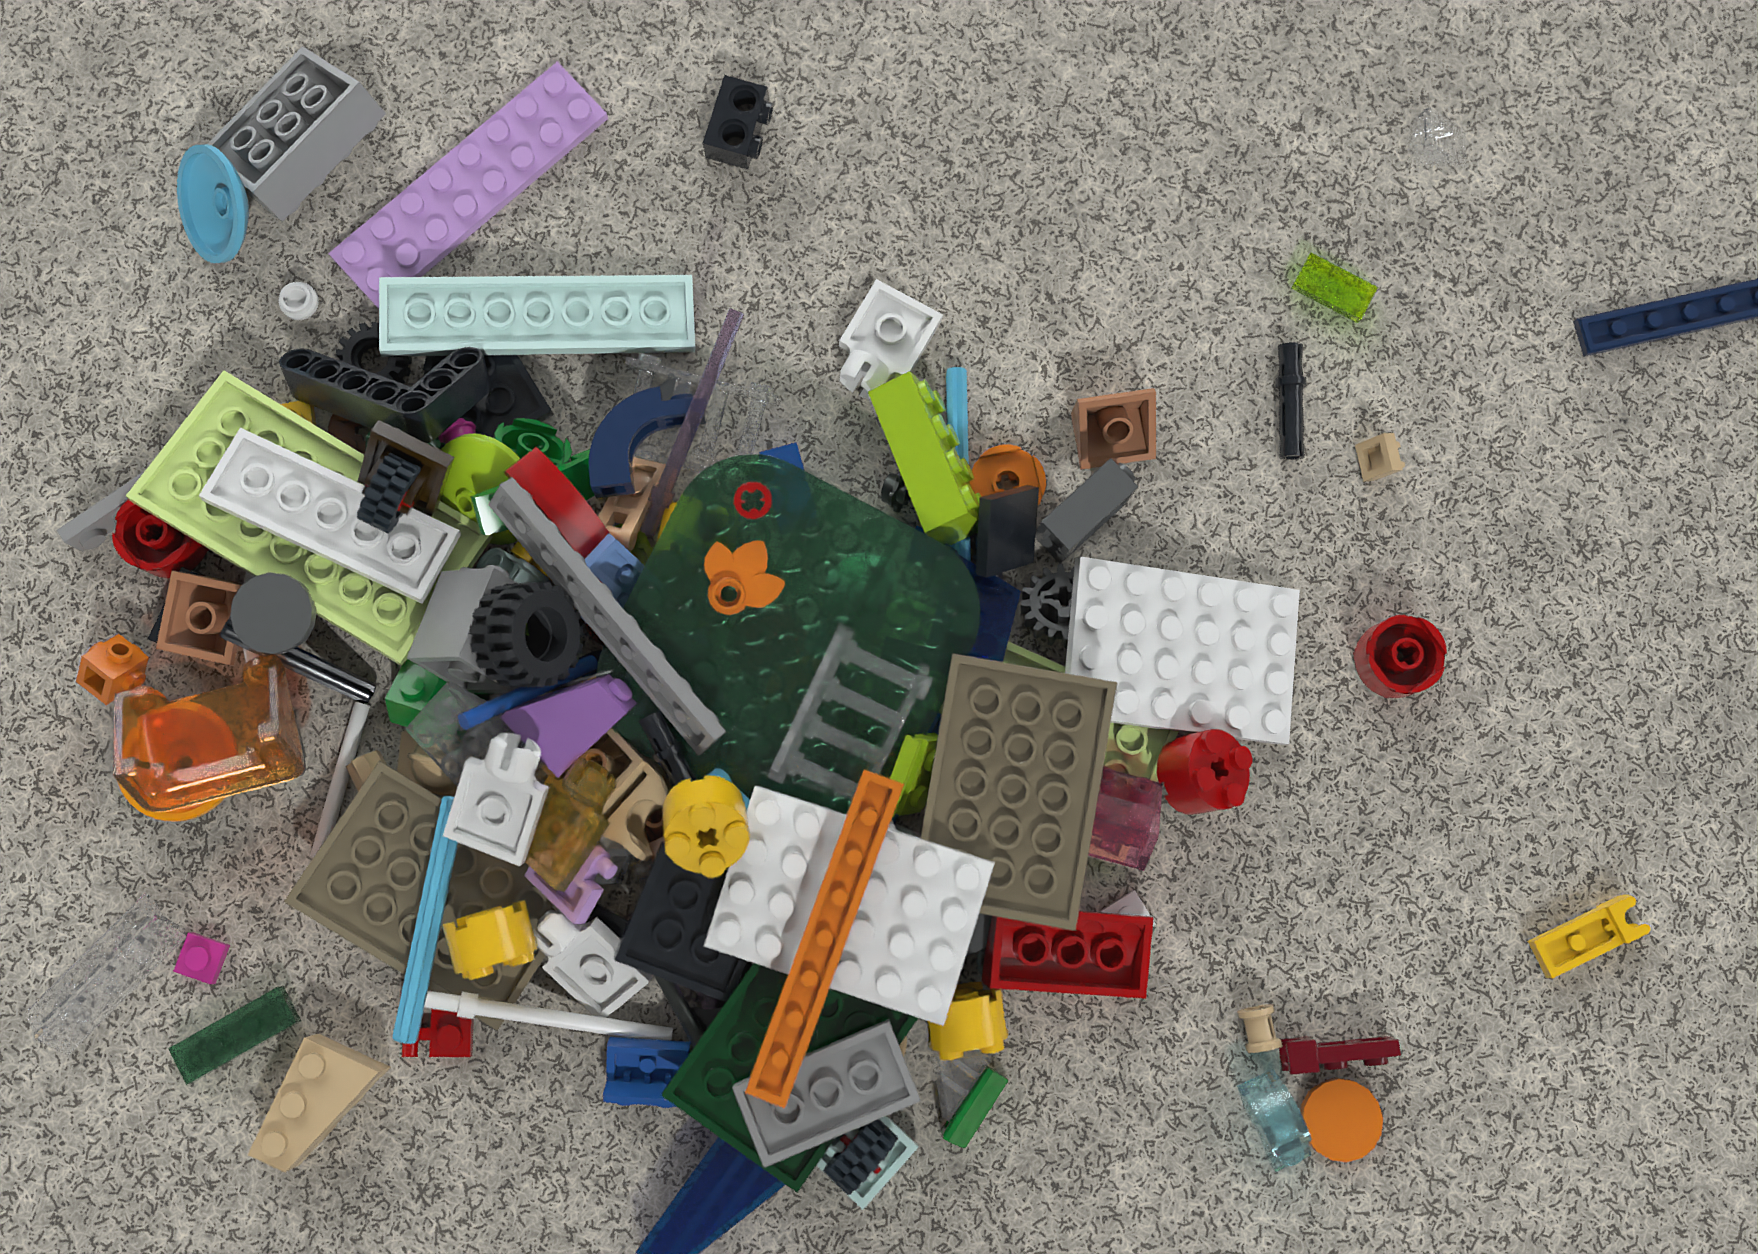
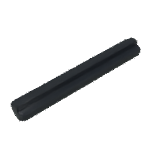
[220,618,376,704]

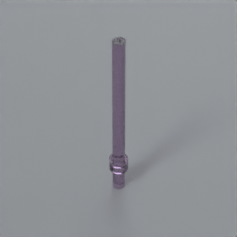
[639,308,744,536]

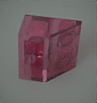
[1088,766,1163,871]

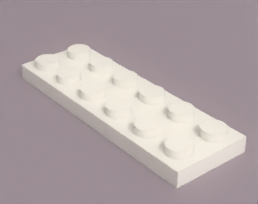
[199,428,461,604]

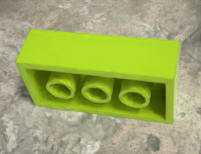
[868,371,982,547]

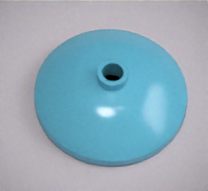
[177,144,249,263]

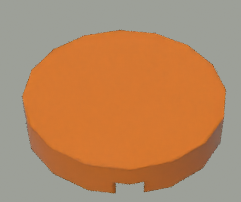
[1299,1077,1383,1162]

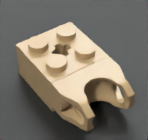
[542,721,672,862]

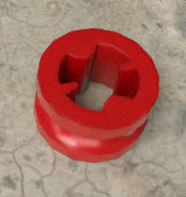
[734,482,772,519]

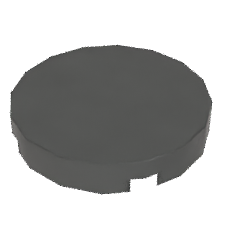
[230,572,317,655]

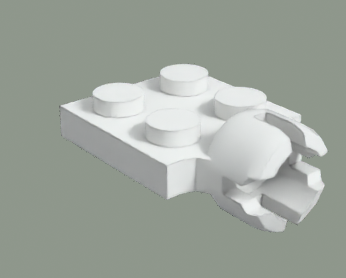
[839,279,943,400]
[443,733,549,866]
[533,906,654,1018]

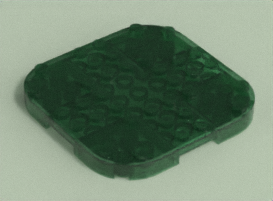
[596,454,980,814]

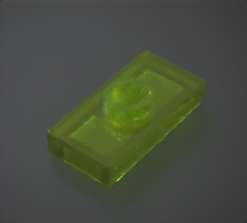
[1291,252,1378,323]

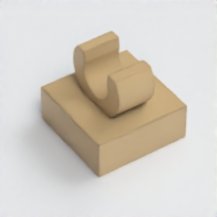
[1355,433,1405,482]

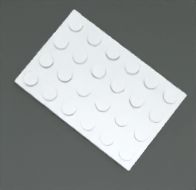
[1065,556,1300,745]
[704,786,994,1026]

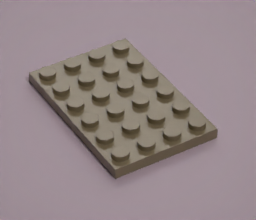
[921,654,1117,931]
[284,761,559,1031]

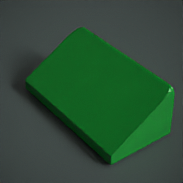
[941,1064,1008,1148]

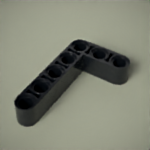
[279,347,492,443]

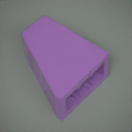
[500,674,637,778]

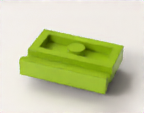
[890,733,938,817]

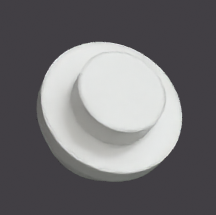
[279,282,319,320]

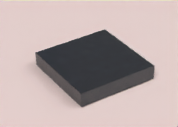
[975,485,1039,578]

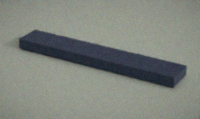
[1573,278,1758,357]

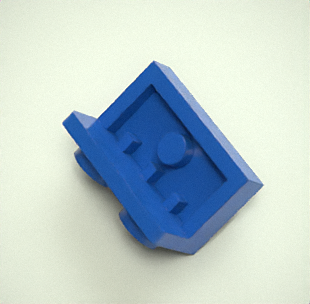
[603,1037,691,1108]

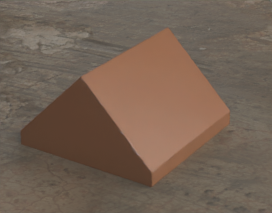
[1071,388,1156,470]
[156,571,243,665]

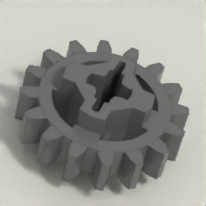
[1020,564,1074,648]

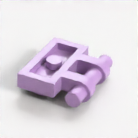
[524,819,617,924]

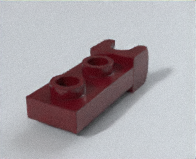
[1279,1036,1401,1074]

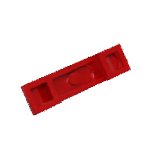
[504,447,609,584]

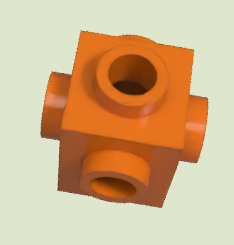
[76,634,149,705]

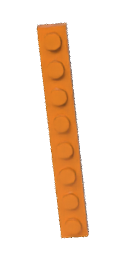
[745,769,904,1108]

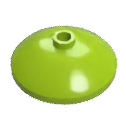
[440,434,520,545]

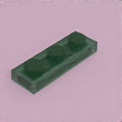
[168,986,301,1085]

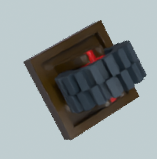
[357,420,454,534]

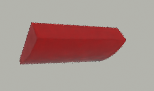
[981,911,1154,999]

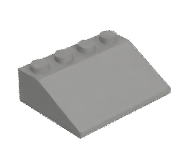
[208,46,386,222]

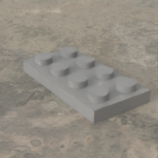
[732,1019,921,1167]

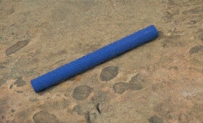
[458,655,598,730]

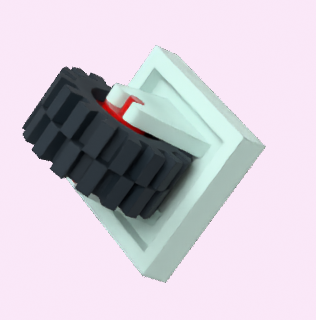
[816,1116,918,1210]

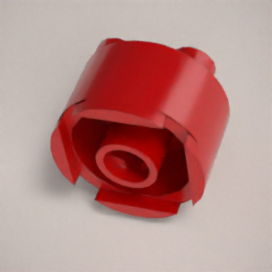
[112,500,209,578]
[1353,615,1447,698]
[1157,729,1253,815]

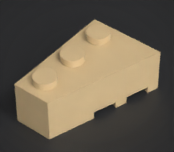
[248,1034,391,1172]

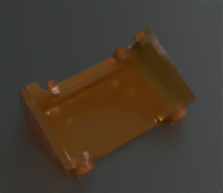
[113,654,304,812]

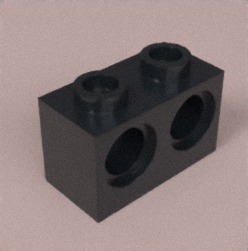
[702,75,774,170]

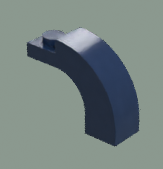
[589,386,706,499]

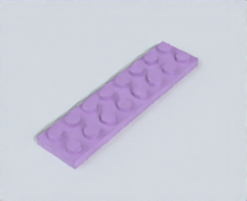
[328,62,608,309]

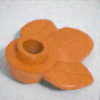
[704,540,785,615]

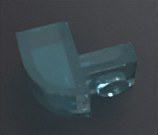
[1237,1069,1312,1173]

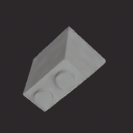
[407,565,518,693]

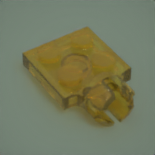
[525,757,618,892]

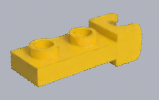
[1528,894,1651,979]

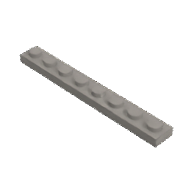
[488,477,726,756]

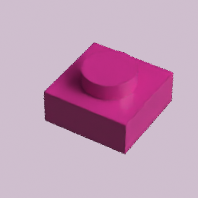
[173,932,230,984]

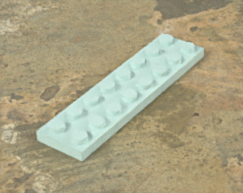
[379,275,695,357]

